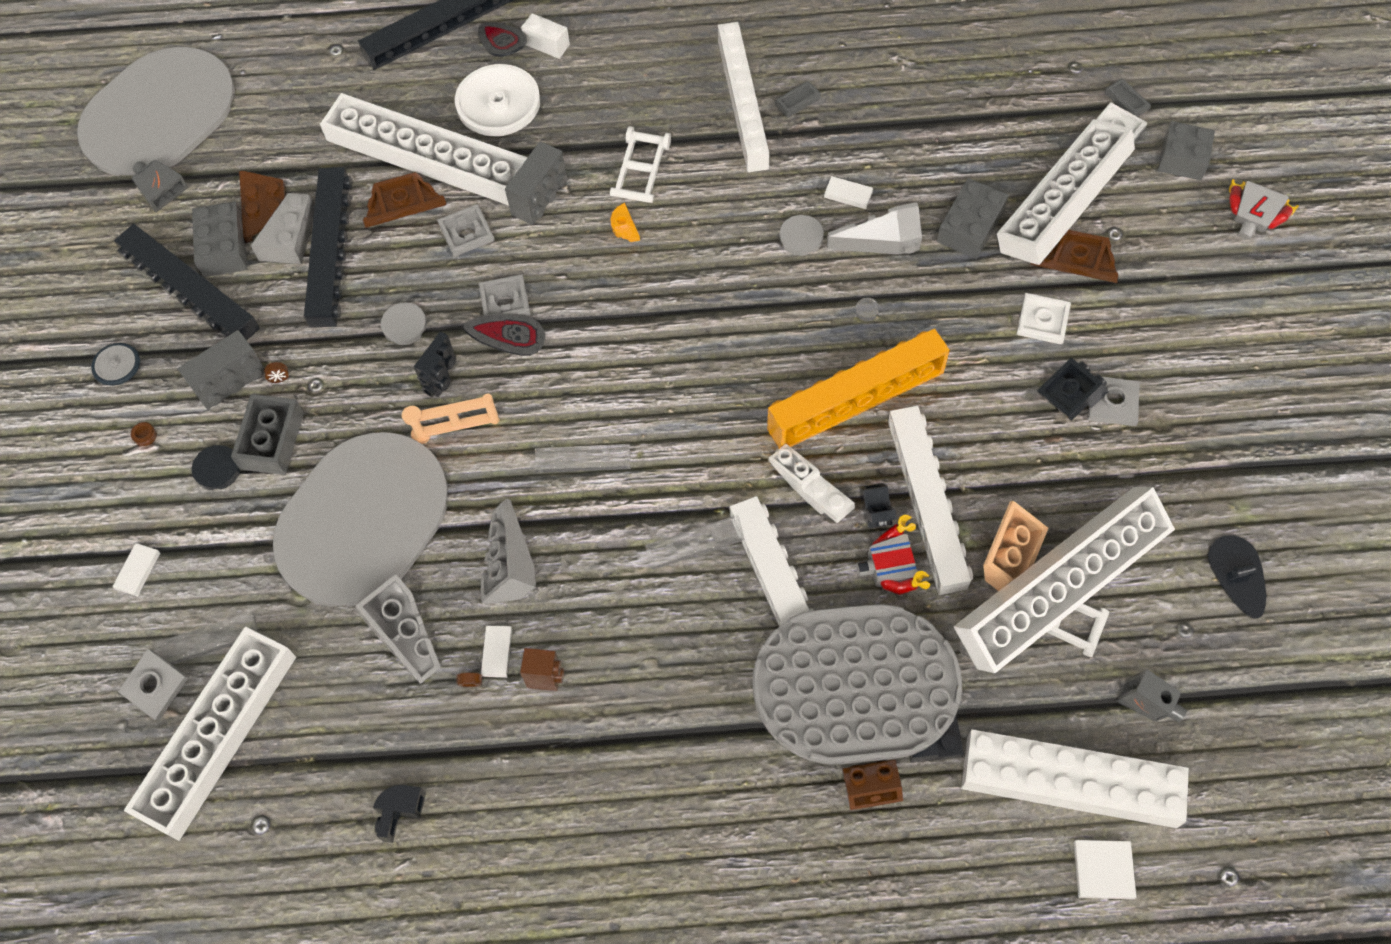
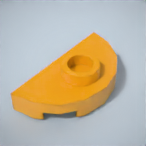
[610,203,640,242]

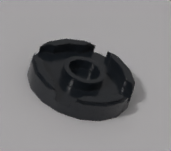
[191,445,240,491]

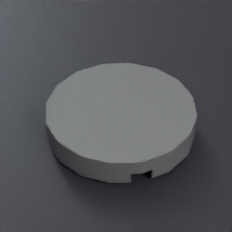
[779,215,824,256]
[381,302,427,345]

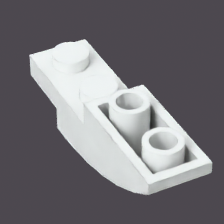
[769,444,855,523]

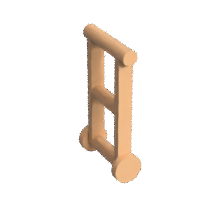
[402,394,499,444]

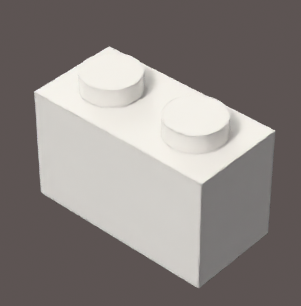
[521,14,570,59]

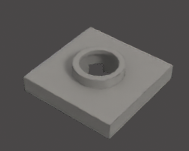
[437,204,495,257]
[479,274,531,316]
[1088,377,1140,427]
[118,649,189,720]

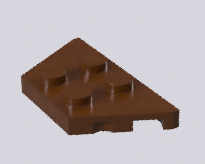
[239,170,286,243]
[363,172,447,228]
[1031,230,1119,283]

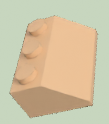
[984,501,1048,591]

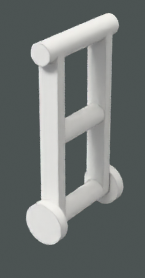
[610,126,671,203]
[1047,604,1109,657]

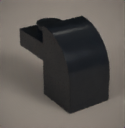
[859,483,897,529]
[373,785,426,843]

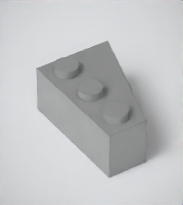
[251,193,315,264]

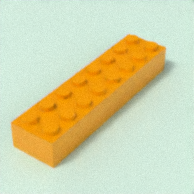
[767,328,950,449]

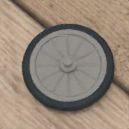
[91,343,140,386]

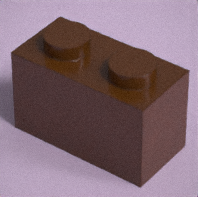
[520,648,564,691]

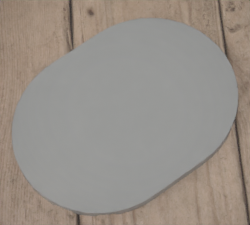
[77,47,235,176]
[273,432,448,607]
[752,604,962,765]

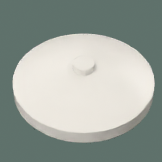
[455,64,540,136]

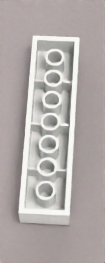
[997,119,1135,265]
[124,627,296,841]
[961,729,1189,828]

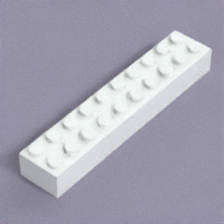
[320,93,527,205]
[953,487,1175,673]

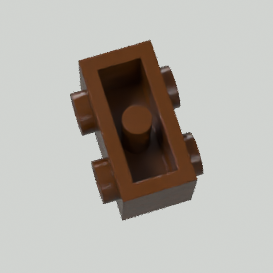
[842,759,903,810]

